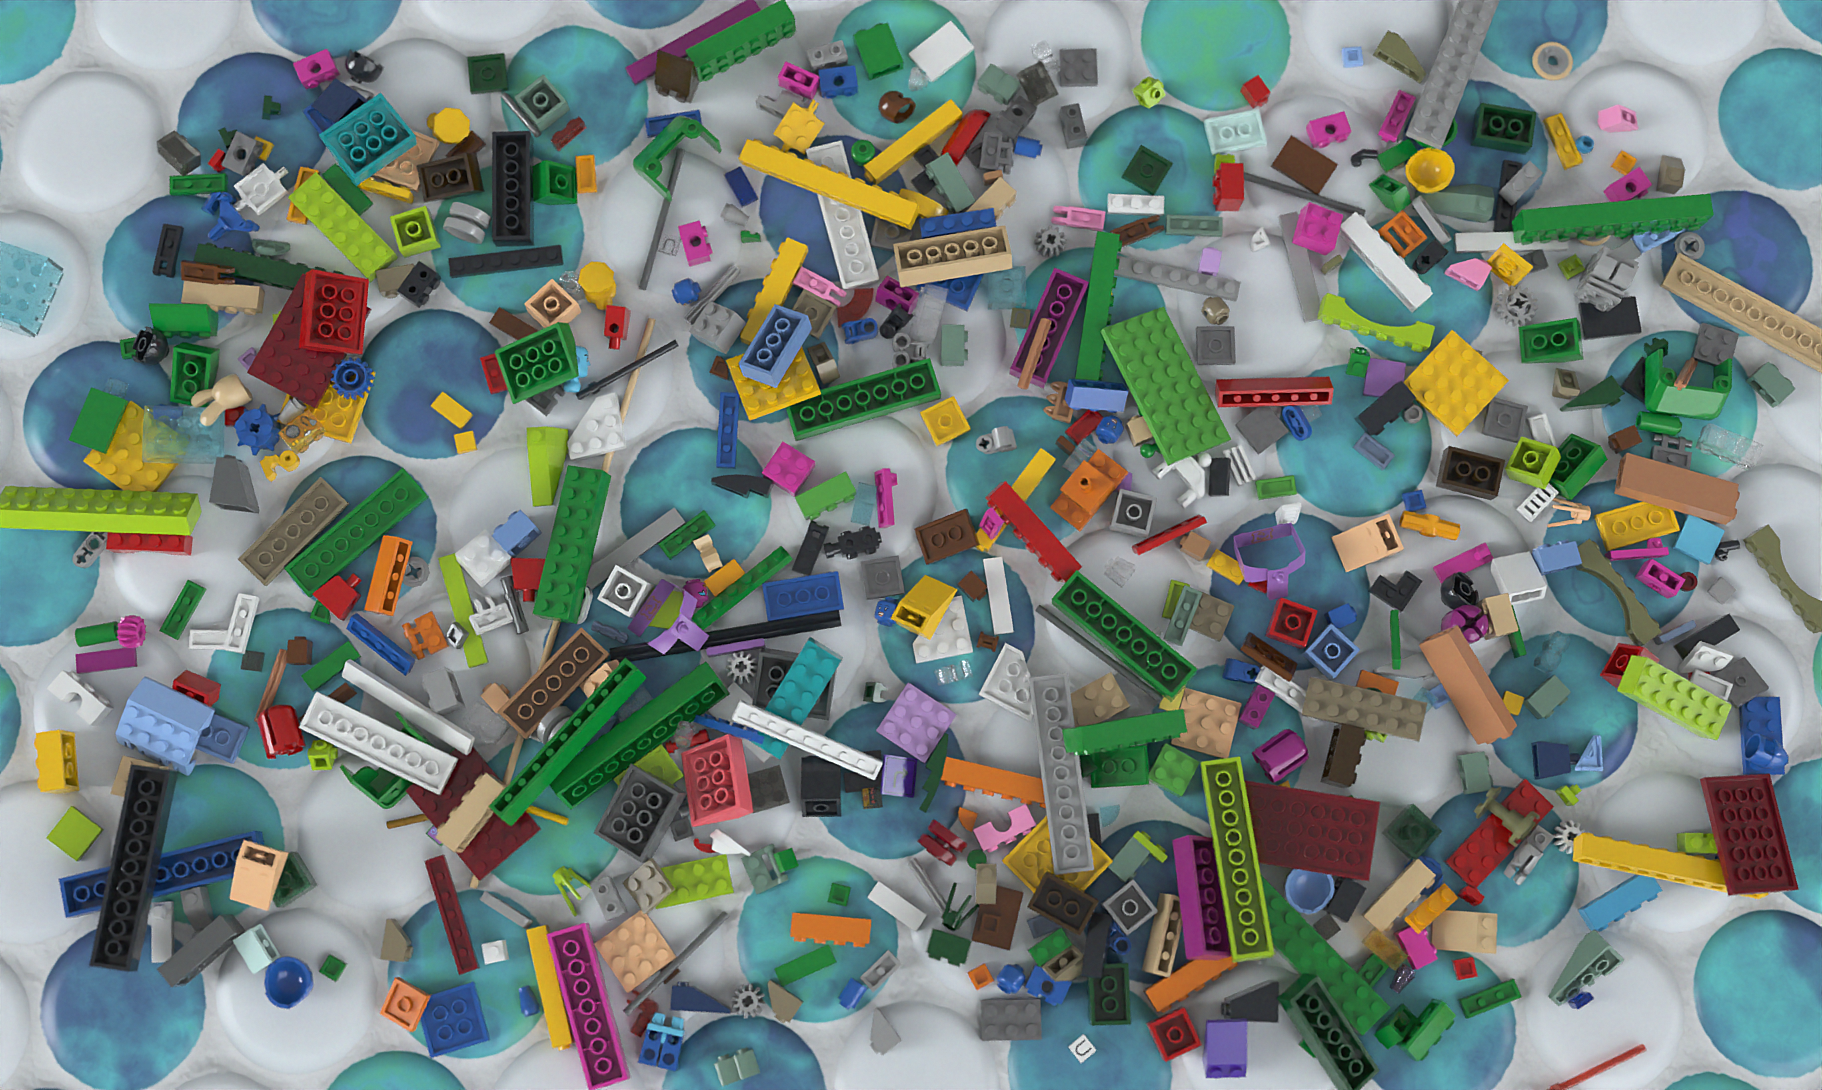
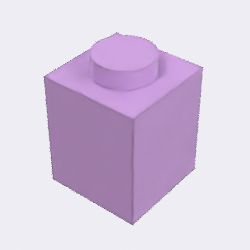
[1197,247,1222,277]

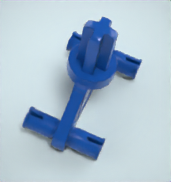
[208,192,260,241]

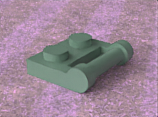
[741,844,789,894]

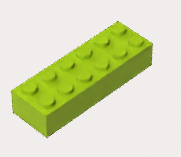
[288,172,398,283]
[1617,655,1732,741]

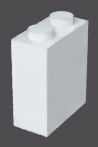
[1490,551,1547,605]

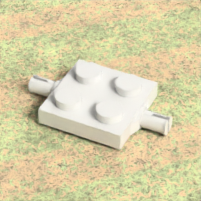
[233,163,289,216]

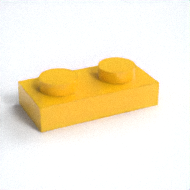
[1206,549,1244,586]

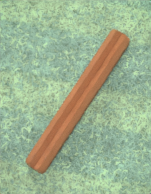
[1017,318,1052,390]
[1674,357,1698,391]
[254,649,287,722]

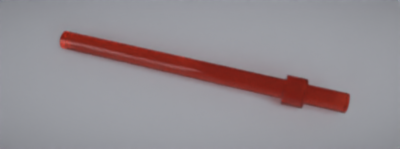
[1548,1044,1647,1090]

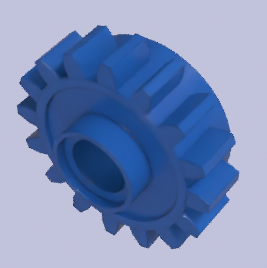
[331,357,375,400]

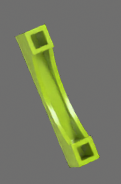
[1317,293,1435,352]

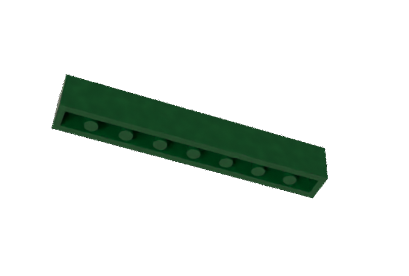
[193,243,344,291]

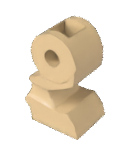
[693,534,723,573]

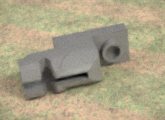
[756,90,818,119]
[1503,824,1554,885]

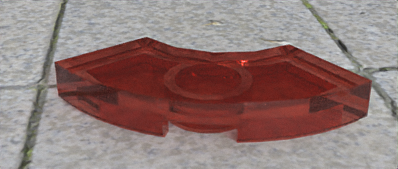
[837,288,874,328]

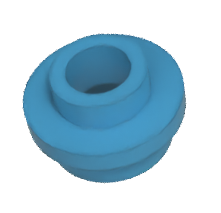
[1575,135,1594,154]

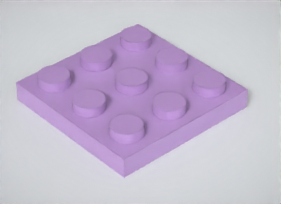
[876,683,957,764]

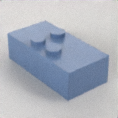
[739,304,812,388]

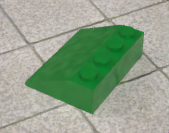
[494,322,579,404]

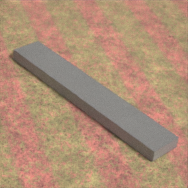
[1278,212,1321,323]
[587,507,686,590]

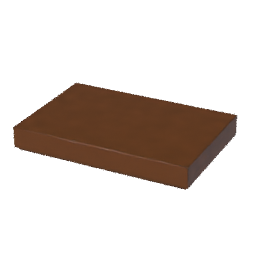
[1271,135,1338,195]
[914,508,980,565]
[1240,632,1298,682]
[971,885,1024,950]

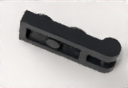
[153,223,184,278]
[792,520,829,576]

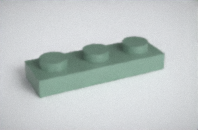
[1166,215,1223,237]
[1163,585,1203,646]

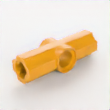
[1399,510,1460,541]

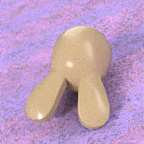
[191,374,253,426]

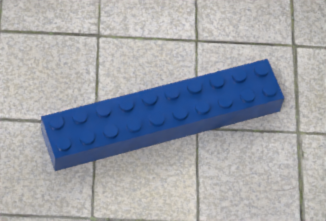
[59,831,265,918]

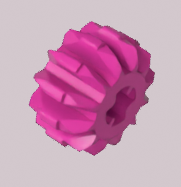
[117,615,147,648]

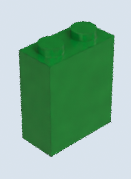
[853,22,903,81]

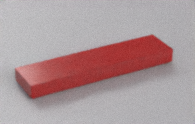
[1132,514,1207,555]

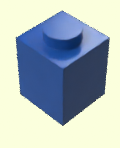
[1324,603,1357,629]

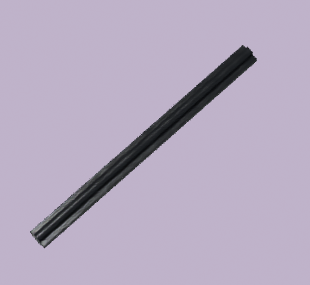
[609,610,841,663]

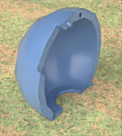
[1284,869,1334,914]

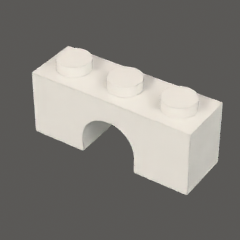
[47,670,113,727]

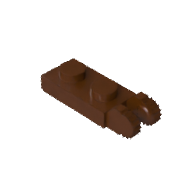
[1110,215,1165,247]
[181,260,235,285]

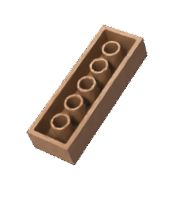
[498,627,609,740]

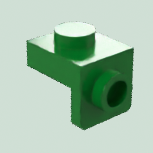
[1345,347,1370,378]

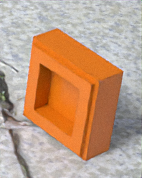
[967,963,994,990]

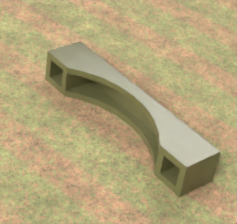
[1743,524,1822,634]
[1575,539,1662,646]

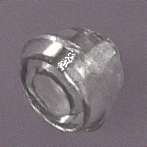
[908,66,929,92]
[558,271,582,295]

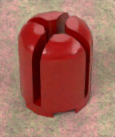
[257,704,306,759]

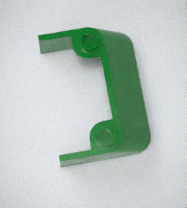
[633,116,722,203]
[1645,349,1732,421]
[340,711,436,809]

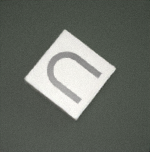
[1068,1034,1096,1063]

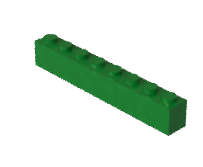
[1075,231,1122,381]

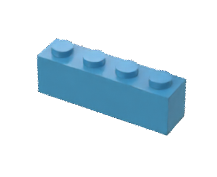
[1577,874,1662,932]

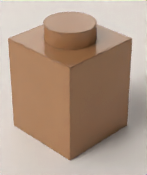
[1179,531,1211,561]

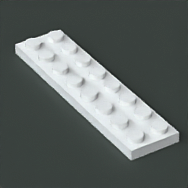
[806,140,879,290]
[299,692,458,795]

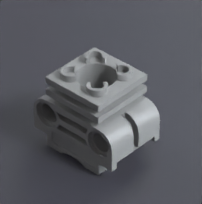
[1574,246,1639,311]

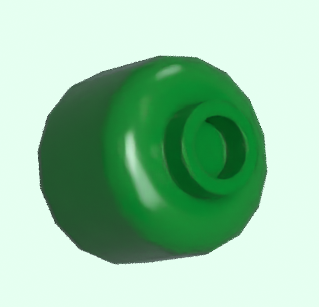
[851,139,875,167]

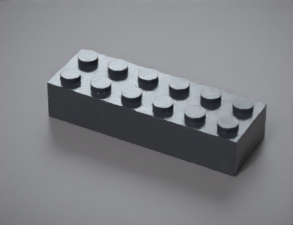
[492,131,534,247]

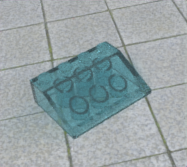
[142,405,225,464]

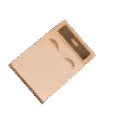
[1331,514,1404,572]
[230,840,288,911]

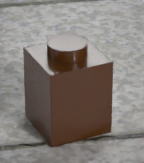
[1608,425,1643,454]
[957,570,988,602]
[287,636,313,665]

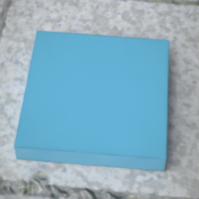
[1673,515,1725,565]

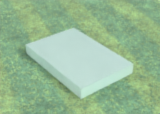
[1204,109,1267,156]

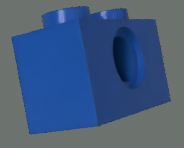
[818,65,858,99]
[1024,965,1071,1006]

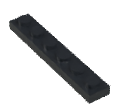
[448,245,564,278]

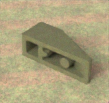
[1373,30,1427,83]

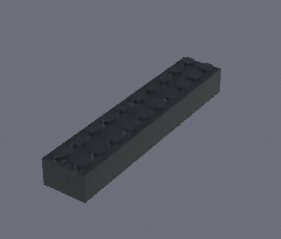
[89,764,178,972]

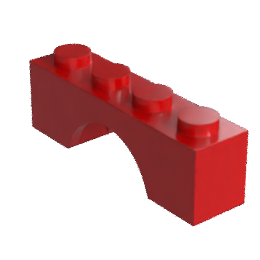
[106,532,193,556]

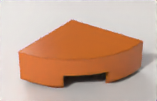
[958,807,978,832]

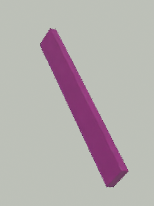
[625,0,761,85]

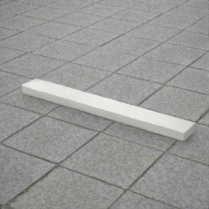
[342,659,475,755]
[732,700,883,780]

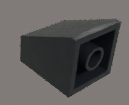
[801,755,841,817]
[1221,980,1279,1023]

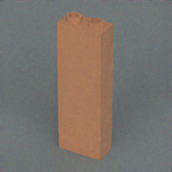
[1614,453,1740,525]
[1419,625,1517,745]

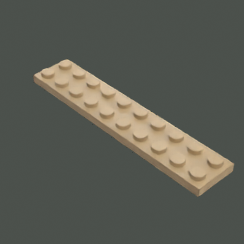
[1660,253,1822,373]

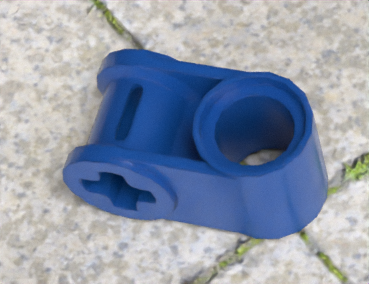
[841,318,879,344]
[1222,658,1261,684]
[1109,921,1131,955]

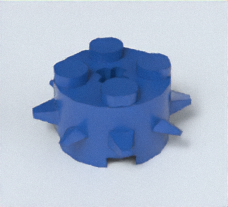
[234,404,285,456]

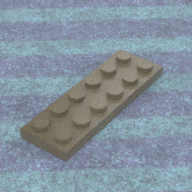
[238,477,349,586]
[1302,677,1427,742]

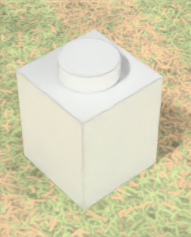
[482,940,509,964]

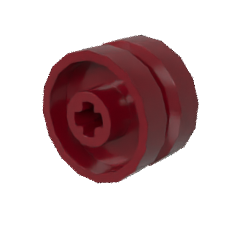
[917,819,968,867]

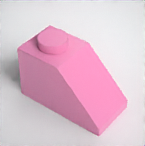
[1598,105,1638,133]
[1444,258,1492,291]

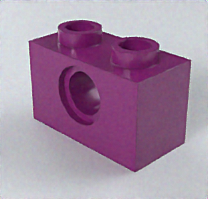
[875,275,920,314]
[1237,685,1275,730]

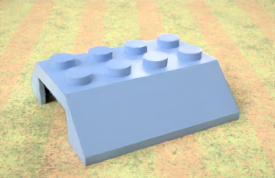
[115,676,215,776]

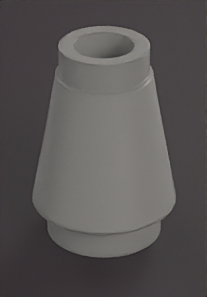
[720,203,749,227]
[277,397,306,425]

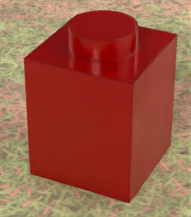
[1240,75,1271,108]

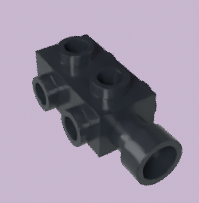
[823,526,882,560]

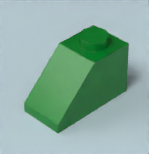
[1369,174,1412,213]
[1373,1003,1416,1050]

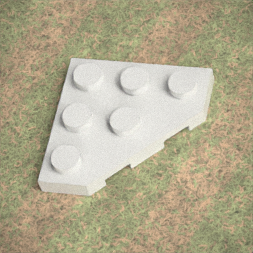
[567,393,627,462]
[912,595,973,664]
[979,643,1033,722]

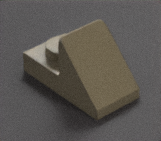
[1552,368,1580,400]

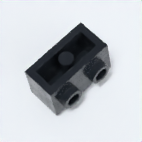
[397,261,441,308]

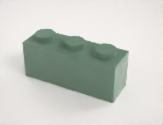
[925,152,976,214]

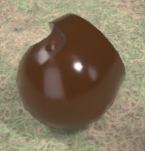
[878,91,916,124]

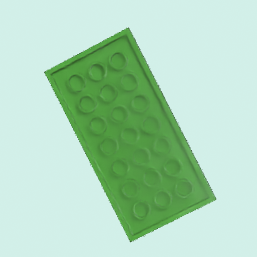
[1100,306,1231,466]

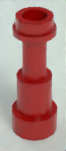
[665,729,710,754]

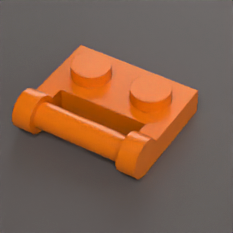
[1378,210,1428,259]

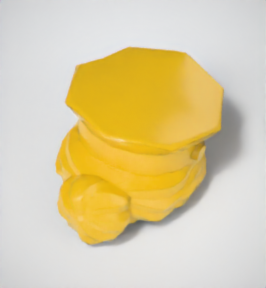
[427,108,470,145]
[578,261,616,310]

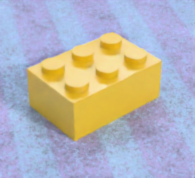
[34,729,79,794]

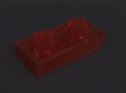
[551,116,586,151]

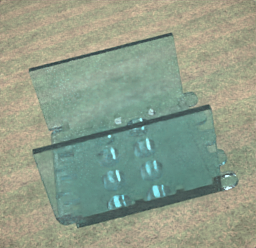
[0,241,64,338]

